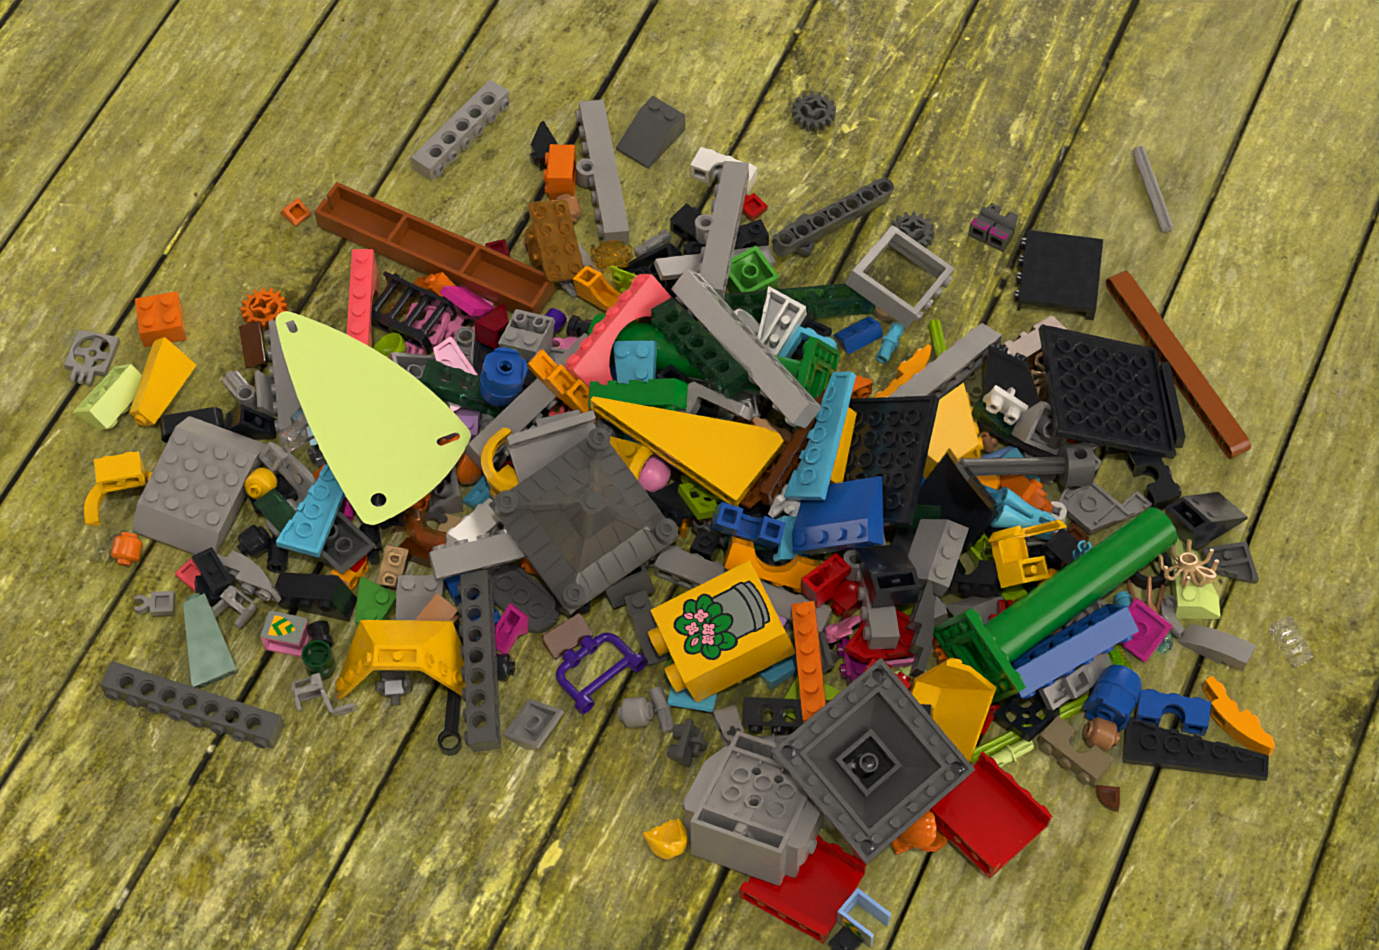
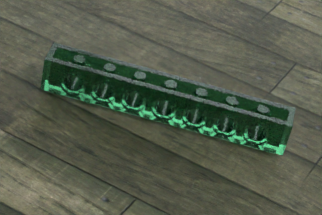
[724,283,876,323]

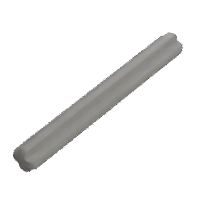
[1133,146,1173,233]

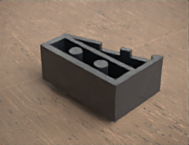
[275,572,357,622]

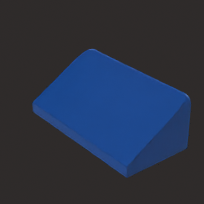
[834,316,883,354]

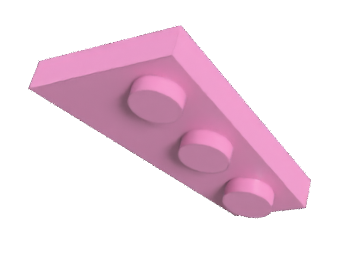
[433,336,481,413]

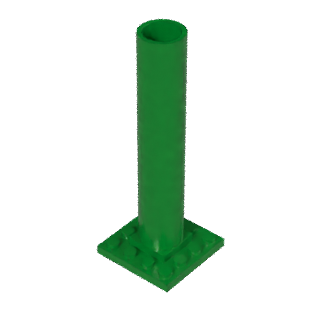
[588,312,841,429]
[933,507,1178,704]

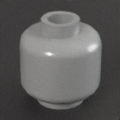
[618,696,654,728]

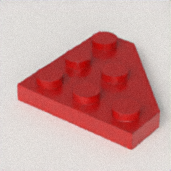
[844,608,936,663]

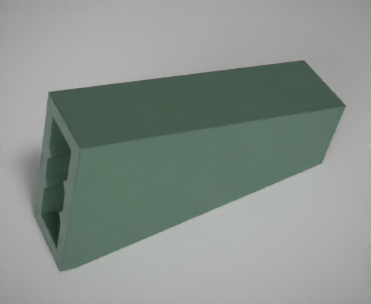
[183,593,237,689]

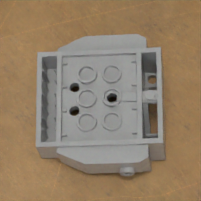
[682,731,824,886]

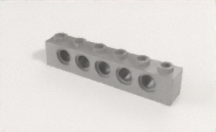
[411,79,510,181]

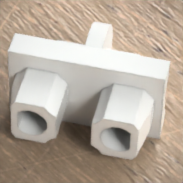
[983,385,1029,425]
[768,483,801,518]

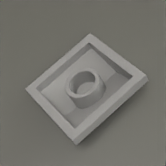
[503,699,564,750]

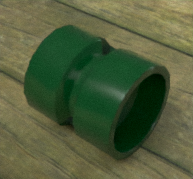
[301,640,336,680]

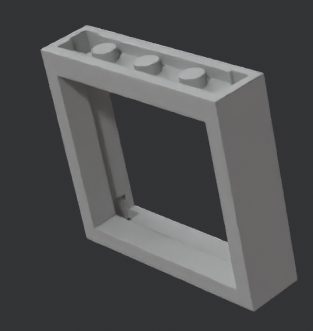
[845,225,955,328]

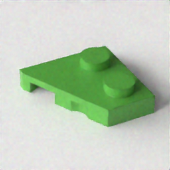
[355,576,396,626]

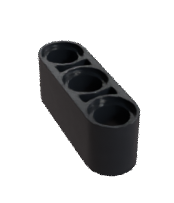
[160,407,224,443]

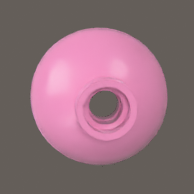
[638,453,671,492]

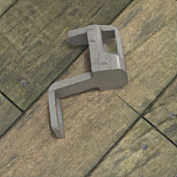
[211,585,256,629]
[291,673,358,716]

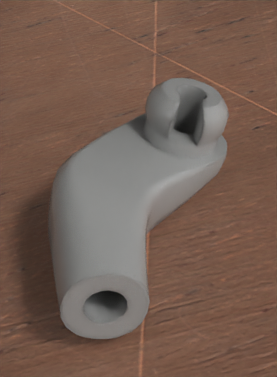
[1160,595,1185,638]

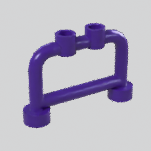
[556,632,648,715]

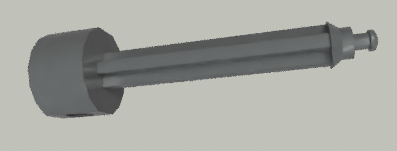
[959,444,1095,486]

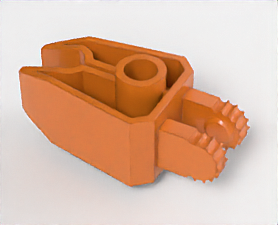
[1000,475,1053,513]

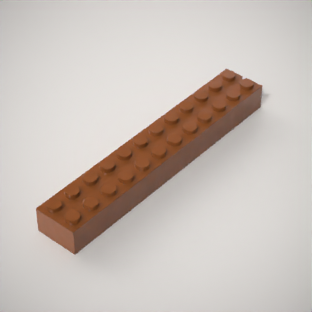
[314,182,555,315]

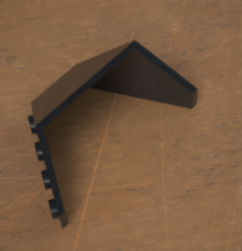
[890,448,999,556]

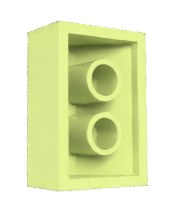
[72,364,142,430]

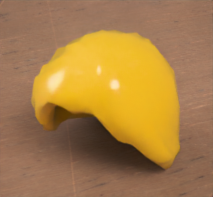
[643,818,688,860]

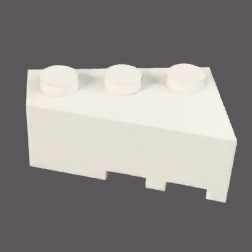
[757,286,807,356]
[446,498,503,548]

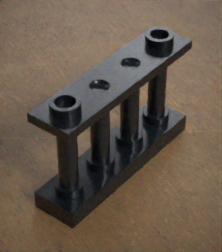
[371,271,457,352]

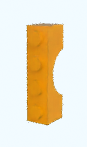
[573,265,651,323]
[724,536,819,593]

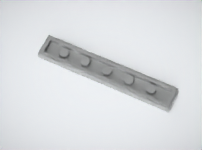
[654,245,776,281]

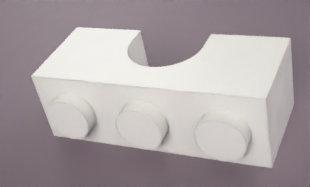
[690,147,757,195]

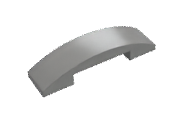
[258,442,317,499]

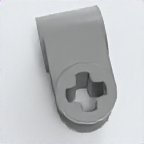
[455,326,476,367]
[712,704,744,747]

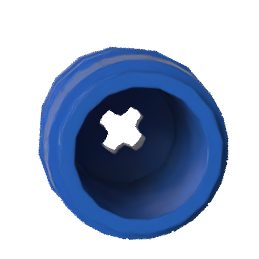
[479,347,527,407]
[1083,665,1142,731]

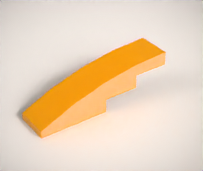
[527,349,602,422]

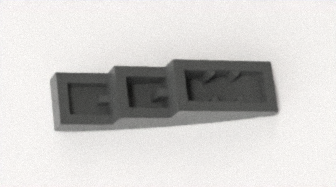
[907,581,934,678]

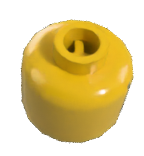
[244,468,277,500]

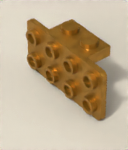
[524,200,584,282]

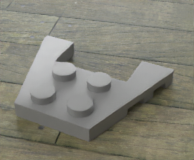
[1058,455,1152,534]

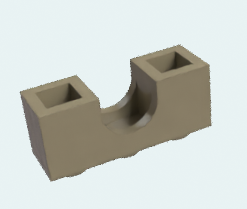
[1038,716,1114,788]

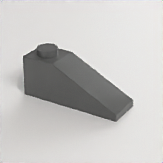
[624,590,669,667]

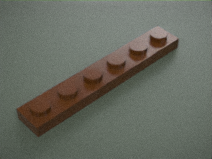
[759,390,826,506]

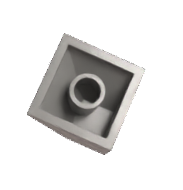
[1011,401,1066,455]

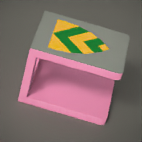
[260,610,310,657]

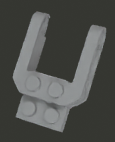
[677,382,755,422]

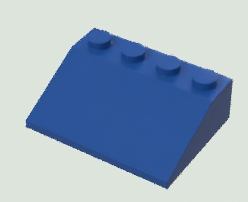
[793,476,884,555]

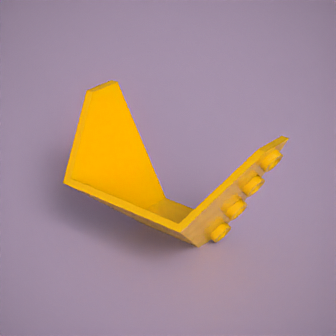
[923,382,984,480]
[335,620,476,699]
[910,658,997,763]

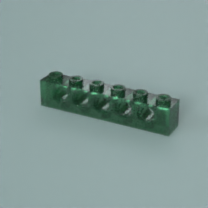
[650,297,749,399]
[420,359,551,429]

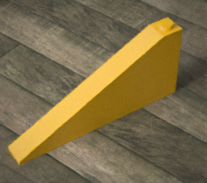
[590,396,784,507]

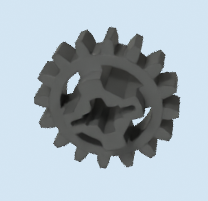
[792,91,836,132]
[889,212,935,249]

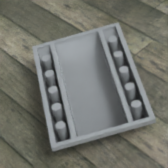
[132,416,267,555]

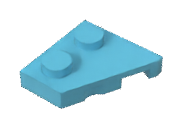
[773,516,808,562]

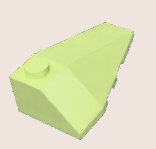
[1168,537,1220,619]

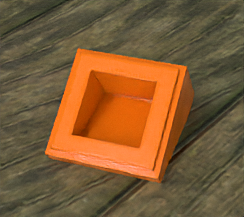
[280,198,311,226]

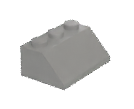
[908,519,969,597]

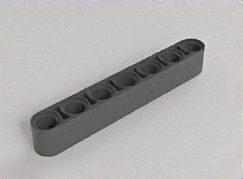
[772,178,894,257]

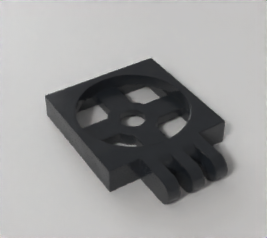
[993,687,1060,742]

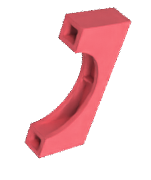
[347,249,379,348]
[564,274,683,389]

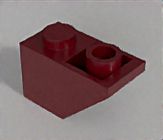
[475,303,509,349]

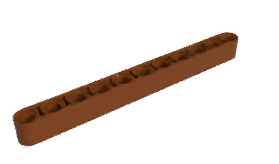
[1106,270,1251,459]

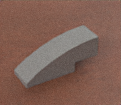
[1179,624,1256,671]

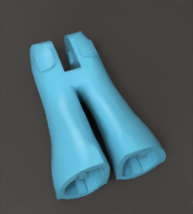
[991,487,1056,540]

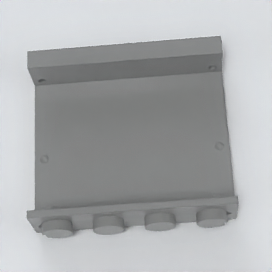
[505,410,596,483]

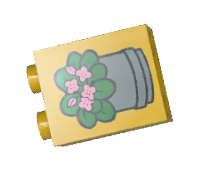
[647,560,796,703]

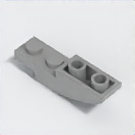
[217,550,281,603]
[1038,653,1113,710]

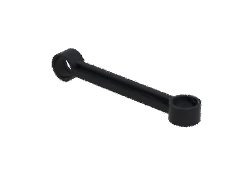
[437,624,463,756]

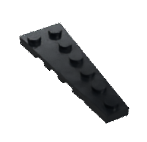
[1124,717,1269,781]

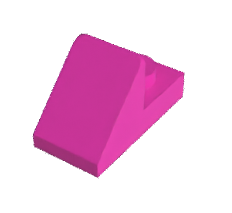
[495,603,529,653]

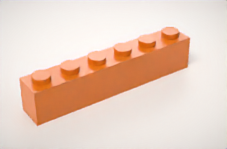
[791,601,827,723]

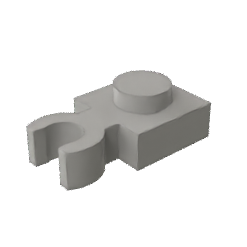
[134,591,176,616]

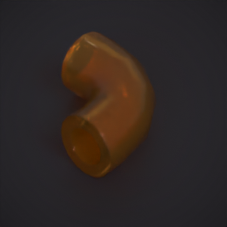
[404,508,447,551]

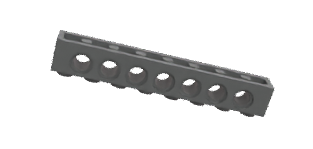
[457,570,501,752]
[100,661,284,749]

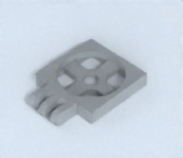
[64,330,120,386]

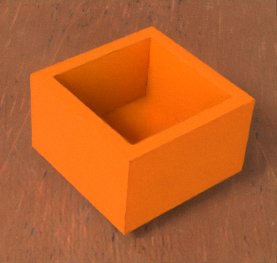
[543,144,577,201]
[135,291,187,347]

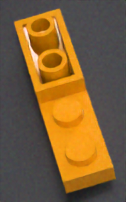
[873,344,932,398]
[1202,676,1275,757]

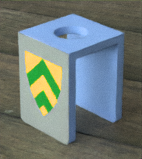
[837,888,891,948]

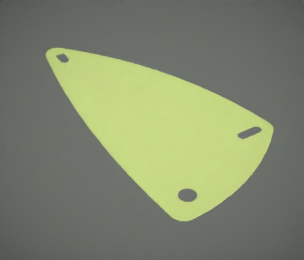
[275,311,471,525]

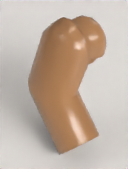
[978,432,998,452]

